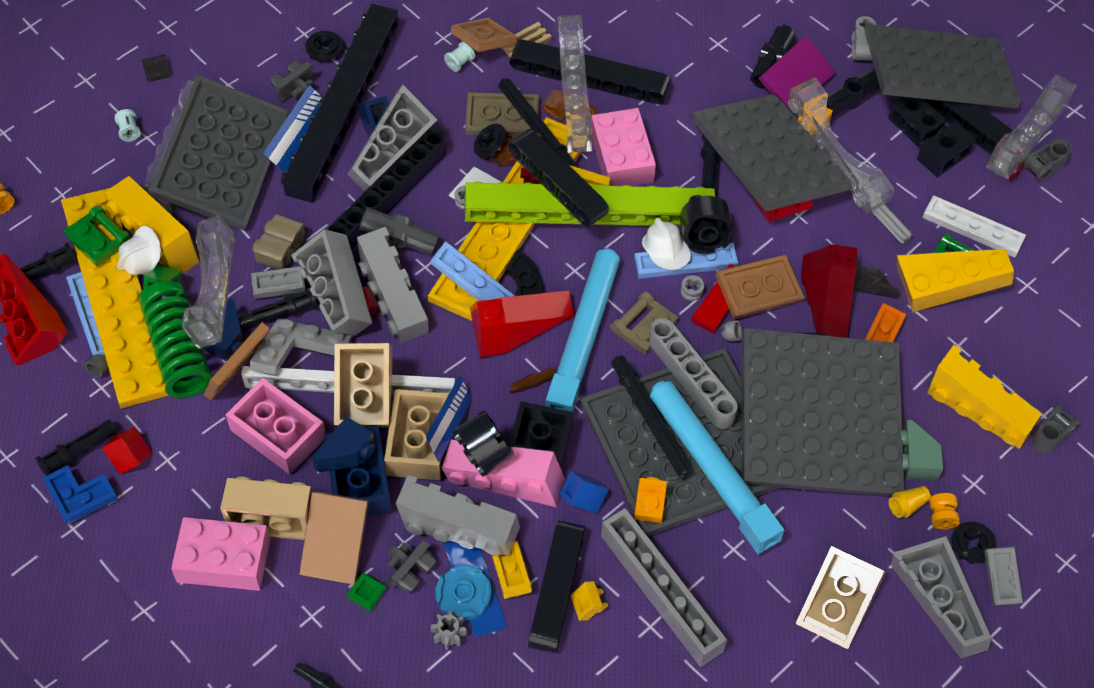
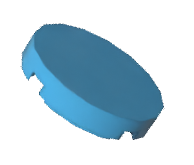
[435,565,492,621]

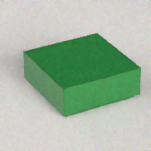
[347,573,387,612]

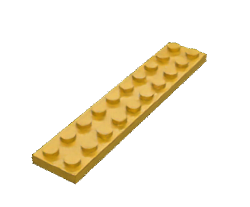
[428,117,589,321]
[61,188,168,409]

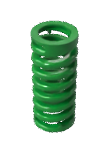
[138,281,212,399]

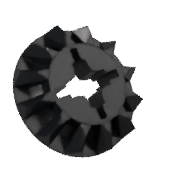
[305,31,343,63]
[474,124,508,160]
[950,522,996,564]

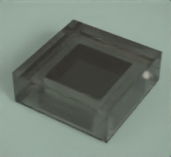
[142,54,171,82]

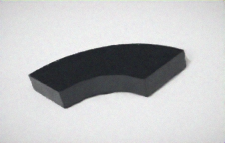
[505,250,543,296]

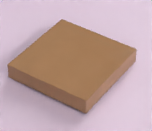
[451,17,517,52]

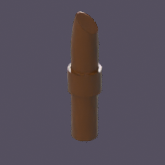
[510,367,556,393]

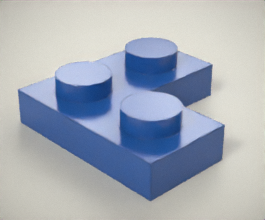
[42,465,118,525]

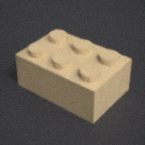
[334,343,392,428]
[384,389,449,480]
[220,477,312,540]

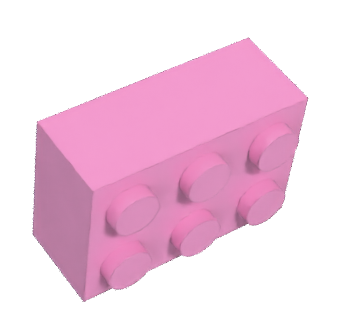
[590,108,656,186]
[226,378,325,475]
[171,517,271,591]

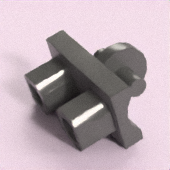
[270,60,314,104]
[386,540,437,593]

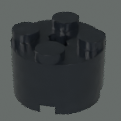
[680,195,734,254]
[452,410,515,477]

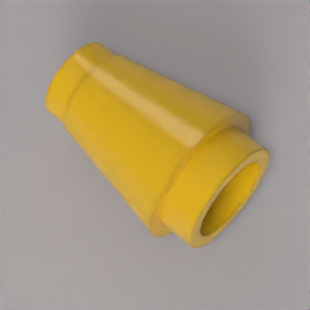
[888,486,931,518]

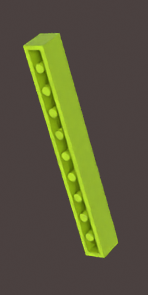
[464,181,715,226]

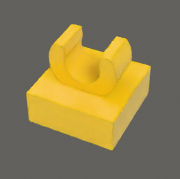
[571,581,608,621]

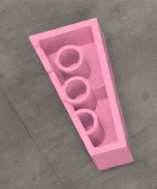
[442,440,565,507]

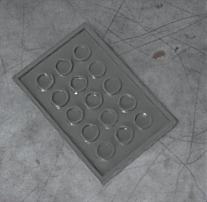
[865,24,1021,108]
[149,75,289,231]
[692,94,852,212]

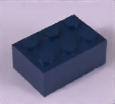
[324,426,392,517]

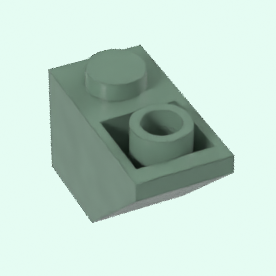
[901,420,943,482]

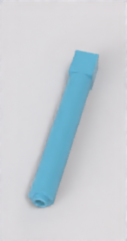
[546,249,620,412]
[650,381,784,554]

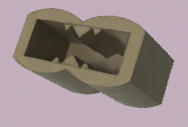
[253,214,306,269]

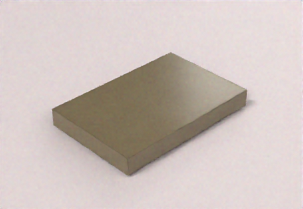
[465,92,539,137]

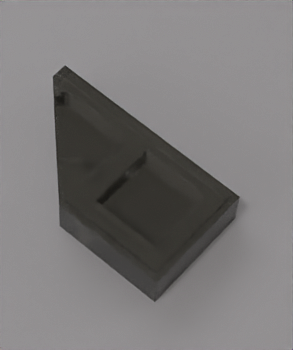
[853,265,900,299]

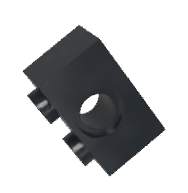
[917,121,976,178]

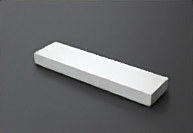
[922,195,1026,258]

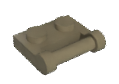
[610,291,679,356]

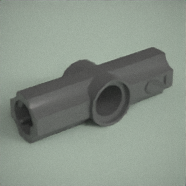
[359,207,438,255]

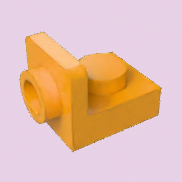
[634,477,667,523]

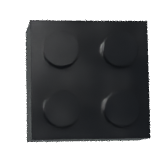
[509,401,573,470]

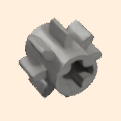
[431,611,467,650]

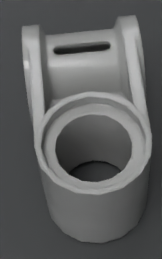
[851,16,876,61]

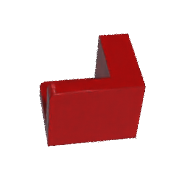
[102,426,151,474]

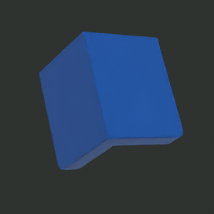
[559,471,609,513]

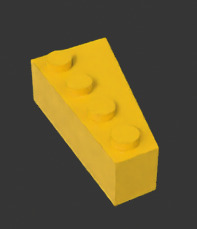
[104,176,199,274]
[897,249,1014,313]
[927,345,1042,449]

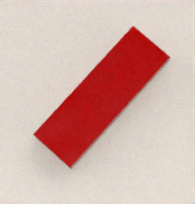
[691,264,736,334]

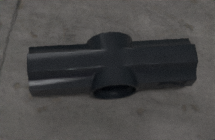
[750,24,796,89]
[819,68,880,118]

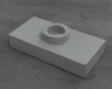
[251,266,305,299]
[984,547,1023,606]

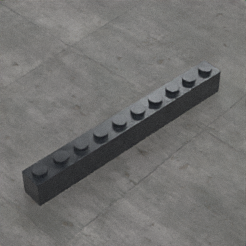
[281,4,399,203]

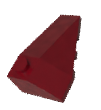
[801,244,858,338]

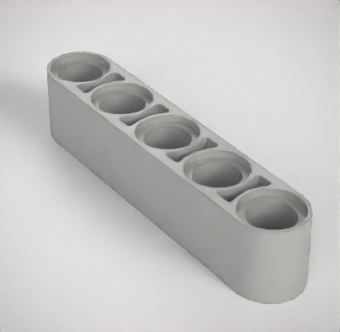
[649,318,738,429]

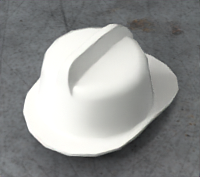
[642,218,691,270]
[117,226,161,276]

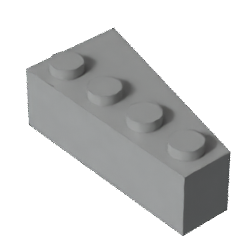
[347,85,437,192]
[357,227,429,344]
[291,229,372,336]
[396,475,520,556]
[891,536,992,659]

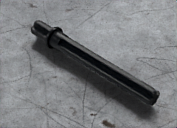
[498,78,575,166]
[611,355,693,479]

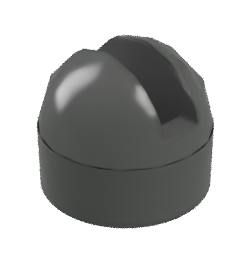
[84,354,108,377]

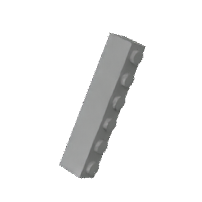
[601,508,727,668]

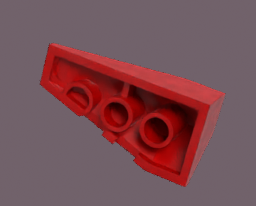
[0,253,68,366]
[470,290,574,358]

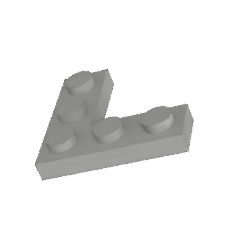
[250,318,352,376]

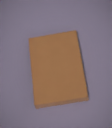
[715,254,805,320]
[204,322,269,400]
[299,491,369,585]

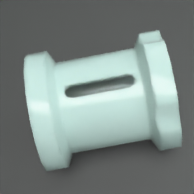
[444,41,475,72]
[114,109,141,142]

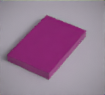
[758,36,836,113]

